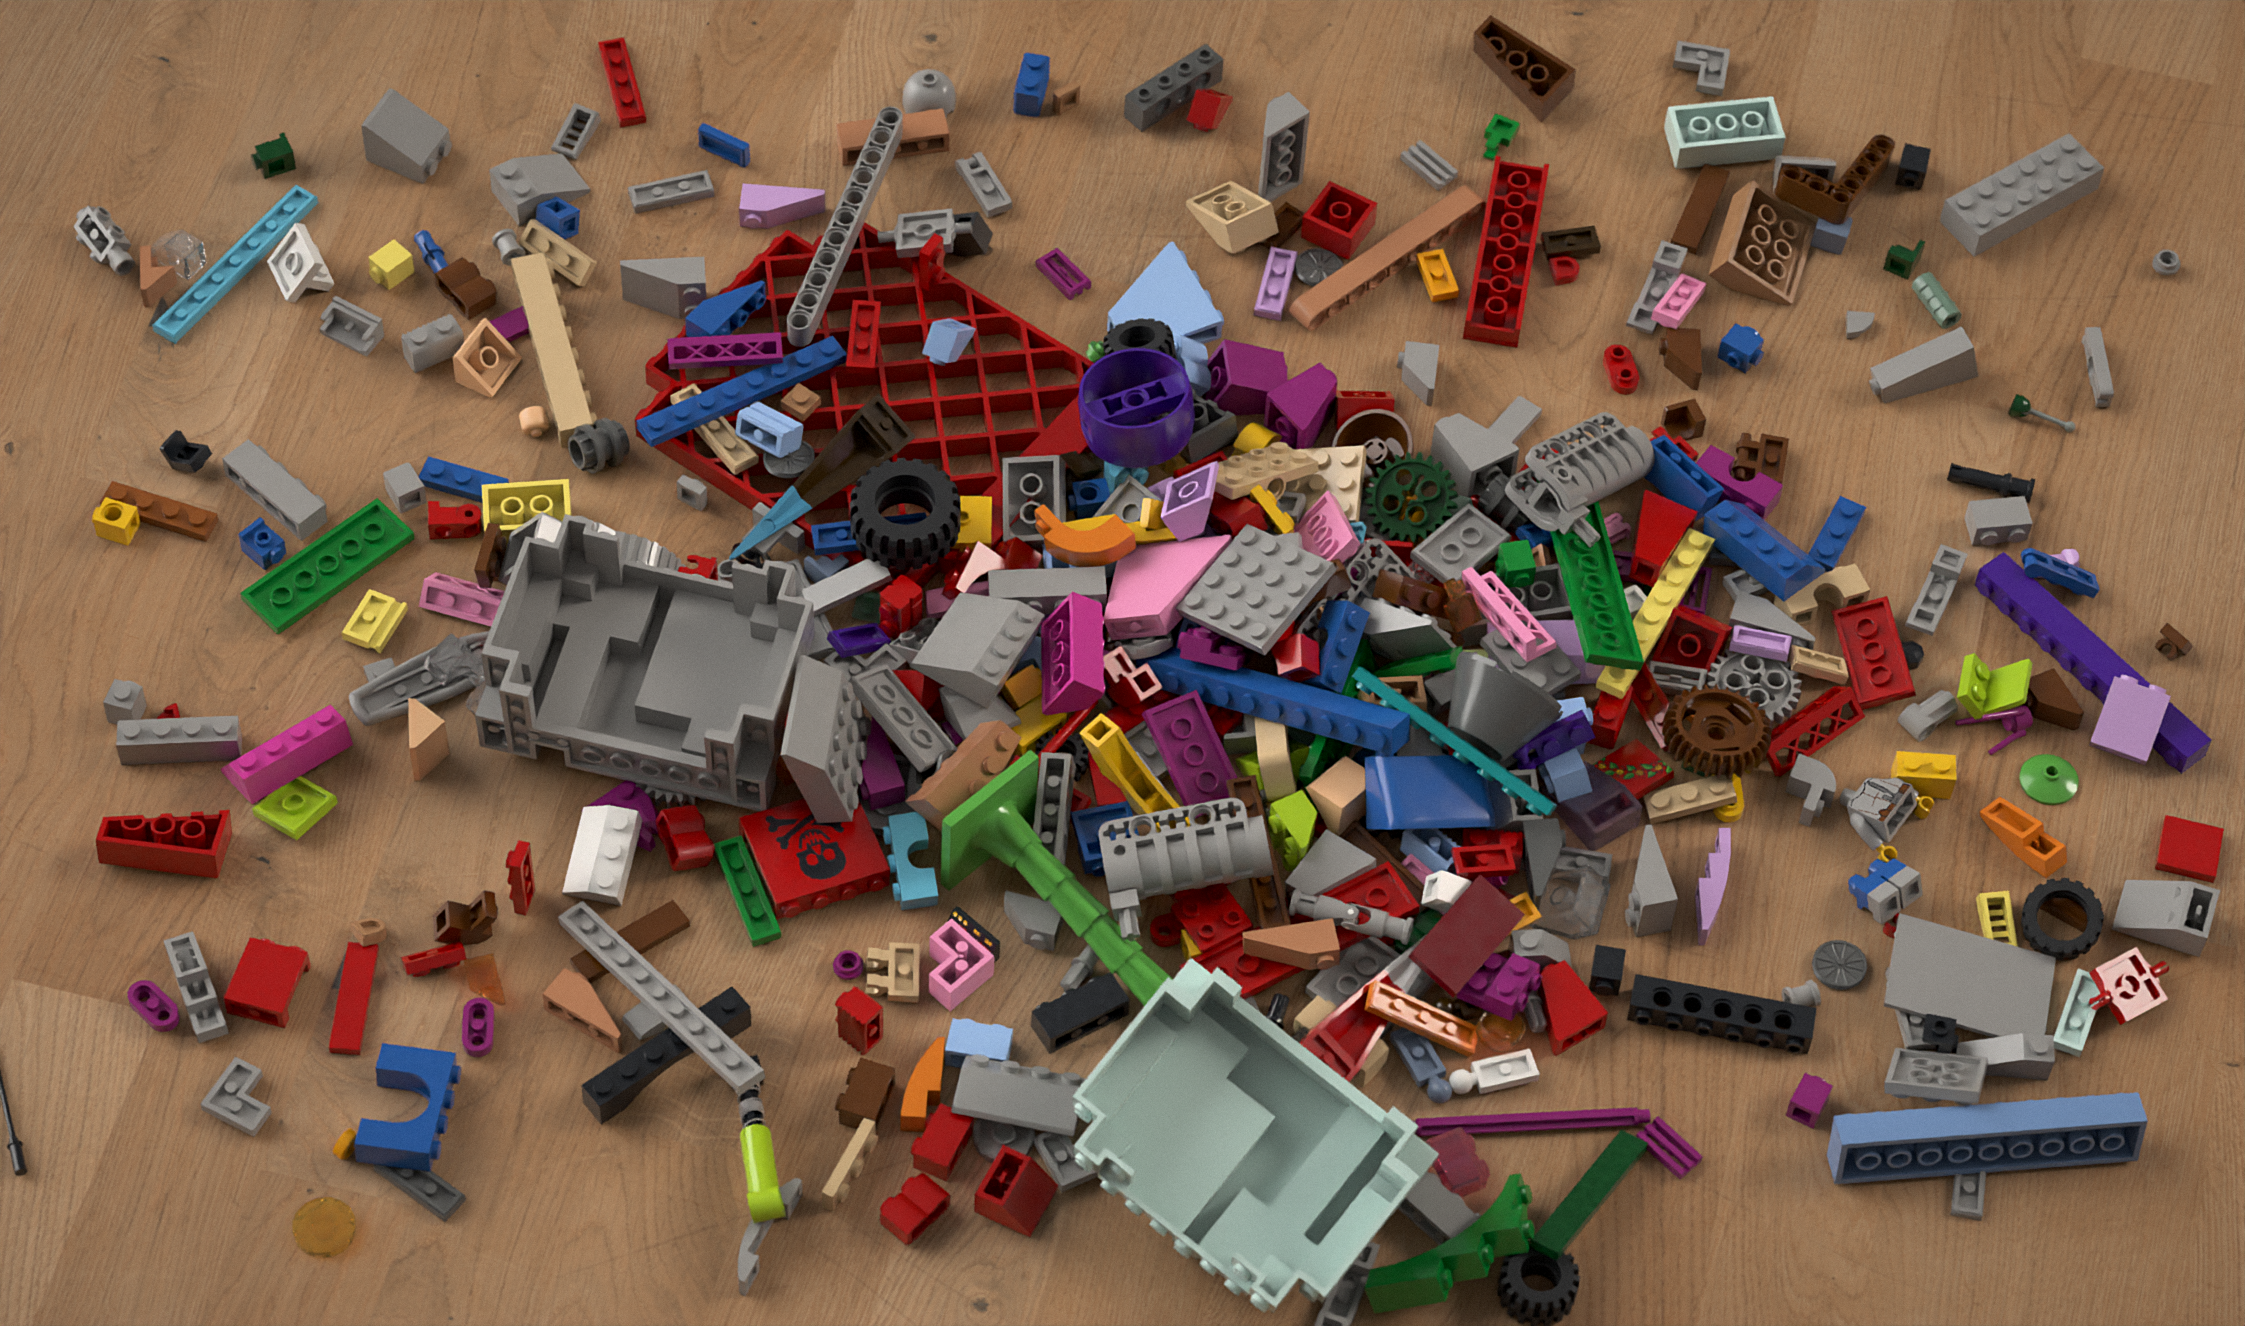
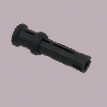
[1947,463,2036,504]

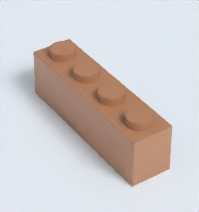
[836,109,950,166]

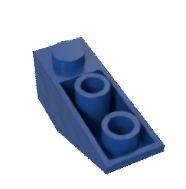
[685,280,766,337]

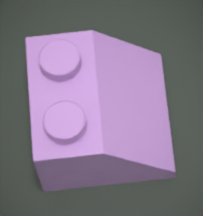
[1161,461,1219,542]

